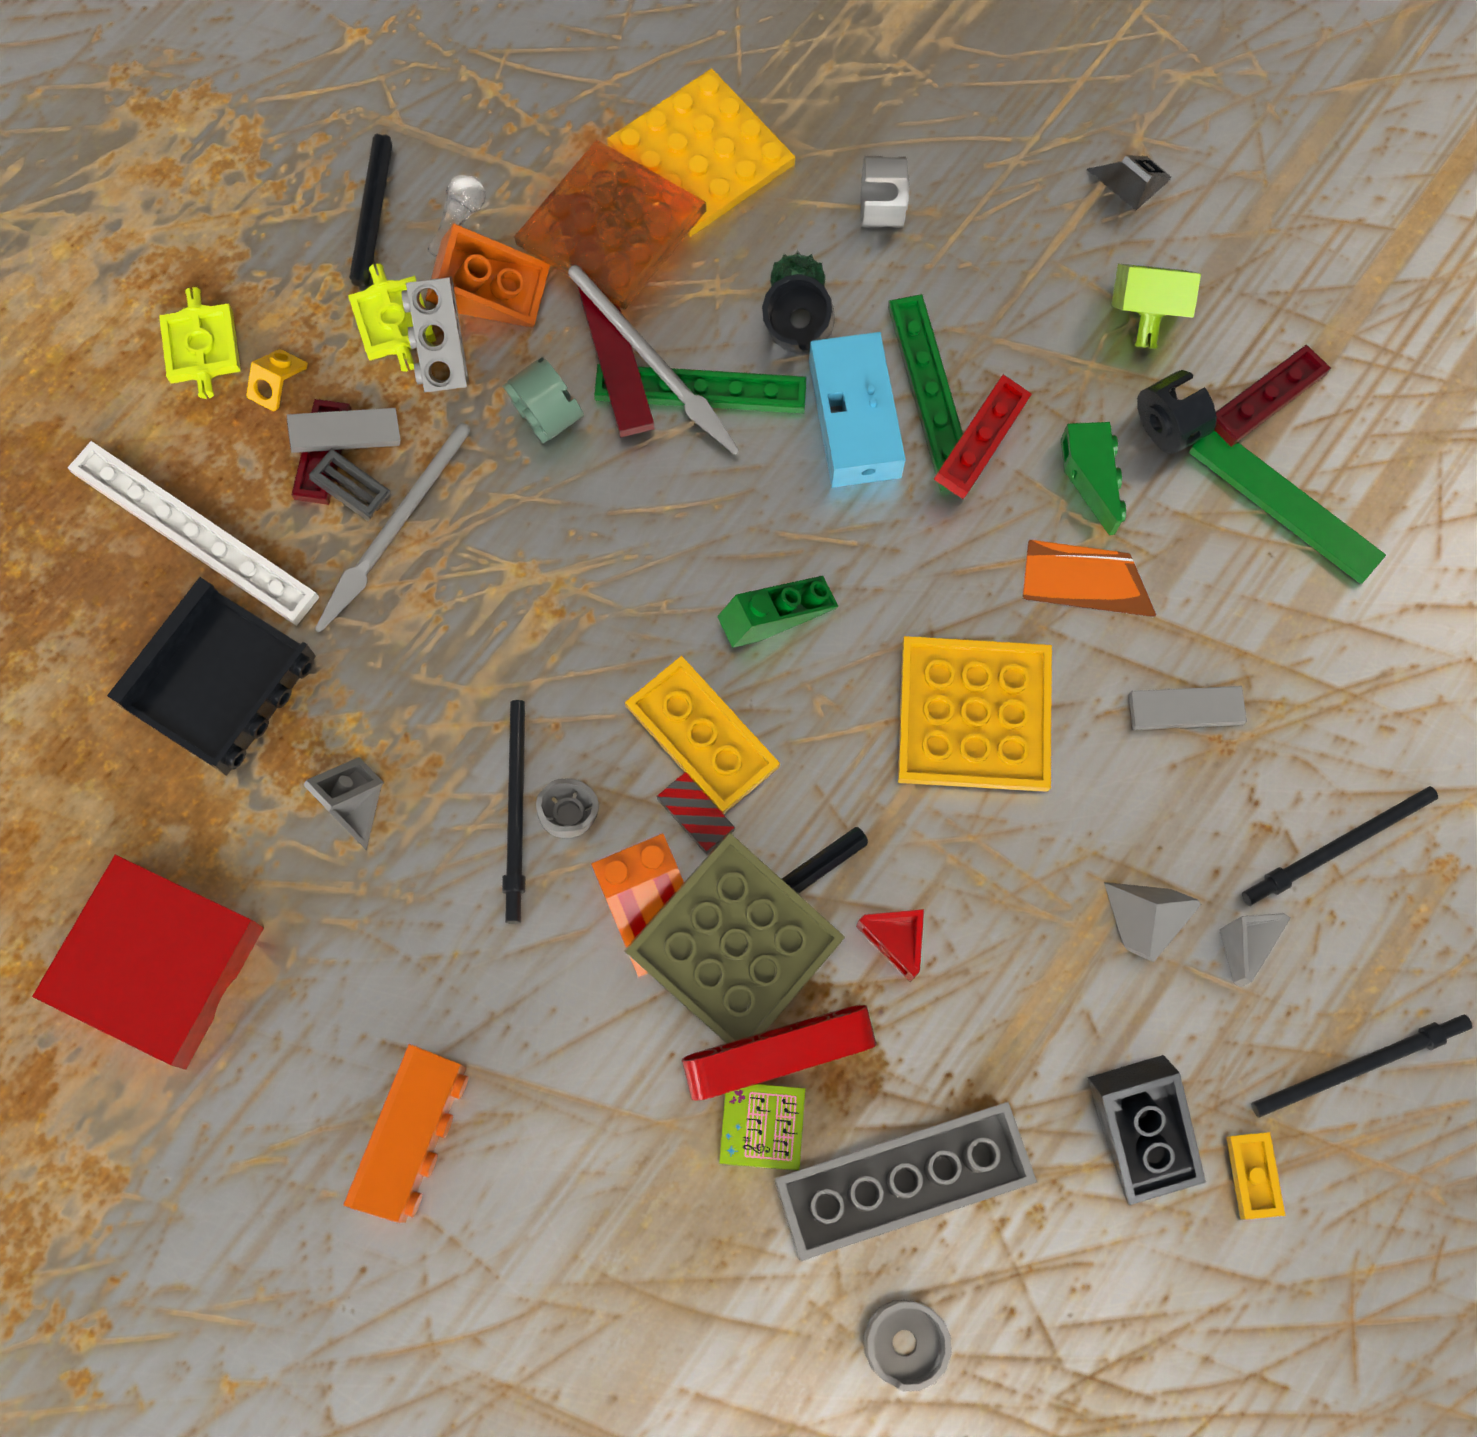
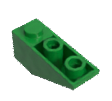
[1061,422,1126,535]
[717,575,838,648]

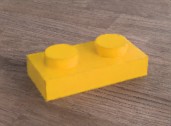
[1226,1132,1286,1220]

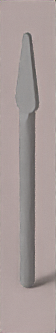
[568,265,739,454]
[315,423,470,632]

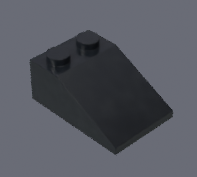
[1088,1055,1206,1205]

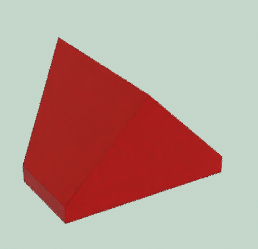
[856,909,924,982]

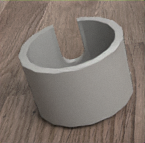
[861,156,909,228]
[864,1300,952,1391]

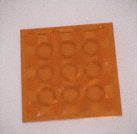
[514,140,707,310]

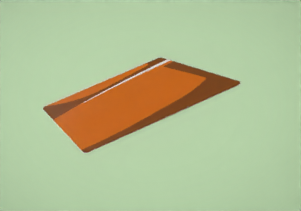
[1023,540,1156,617]

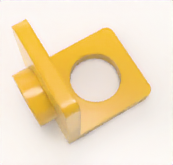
[247,349,308,411]

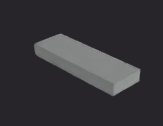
[287,408,401,453]
[1129,686,1247,730]

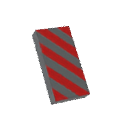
[657,772,735,855]

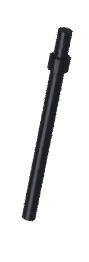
[502,700,526,924]
[1242,786,1438,906]
[1251,1014,1473,1118]

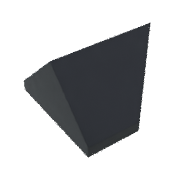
[1087,155,1171,211]

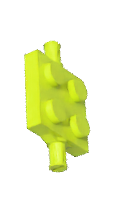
[348,263,436,372]
[159,287,241,399]

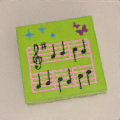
[719,1084,806,1171]

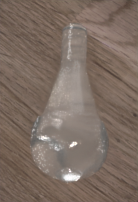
[427,175,486,257]

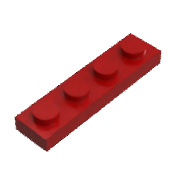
[933,374,1032,499]

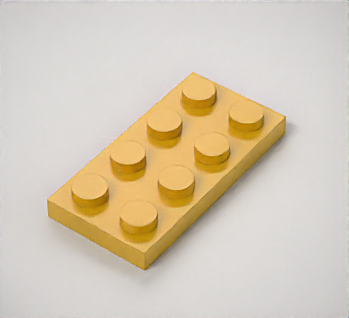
[625,655,780,814]

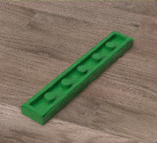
[888,294,975,491]
[594,364,807,414]
[1189,430,1386,584]

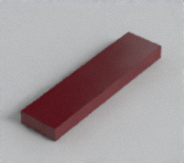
[1214,344,1331,447]

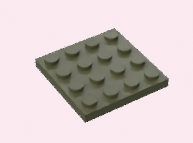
[624,833,845,1043]

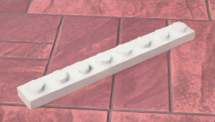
[68,441,319,626]

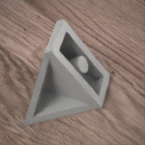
[304,757,384,850]
[1104,882,1201,962]
[1219,913,1291,987]

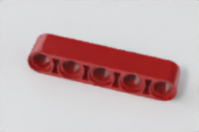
[682,1005,877,1100]

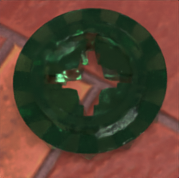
[770,251,825,286]

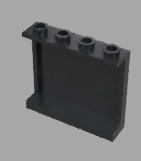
[107,577,316,776]

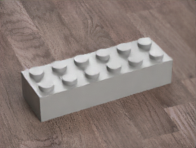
[774,1102,1037,1261]

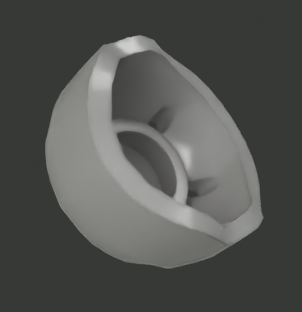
[536,778,599,838]

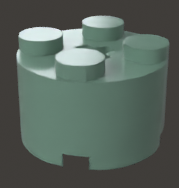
[502,357,584,444]

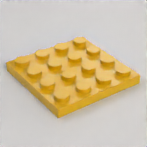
[607,68,795,237]
[898,636,1052,792]

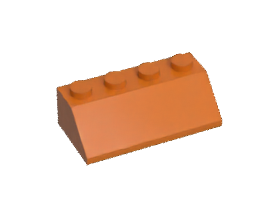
[343,1044,469,1223]

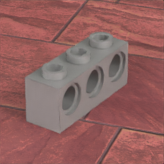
[402,277,469,392]

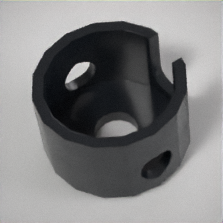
[762,274,835,353]
[1137,370,1217,454]

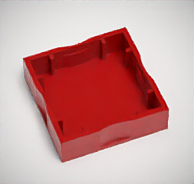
[32,854,264,1070]

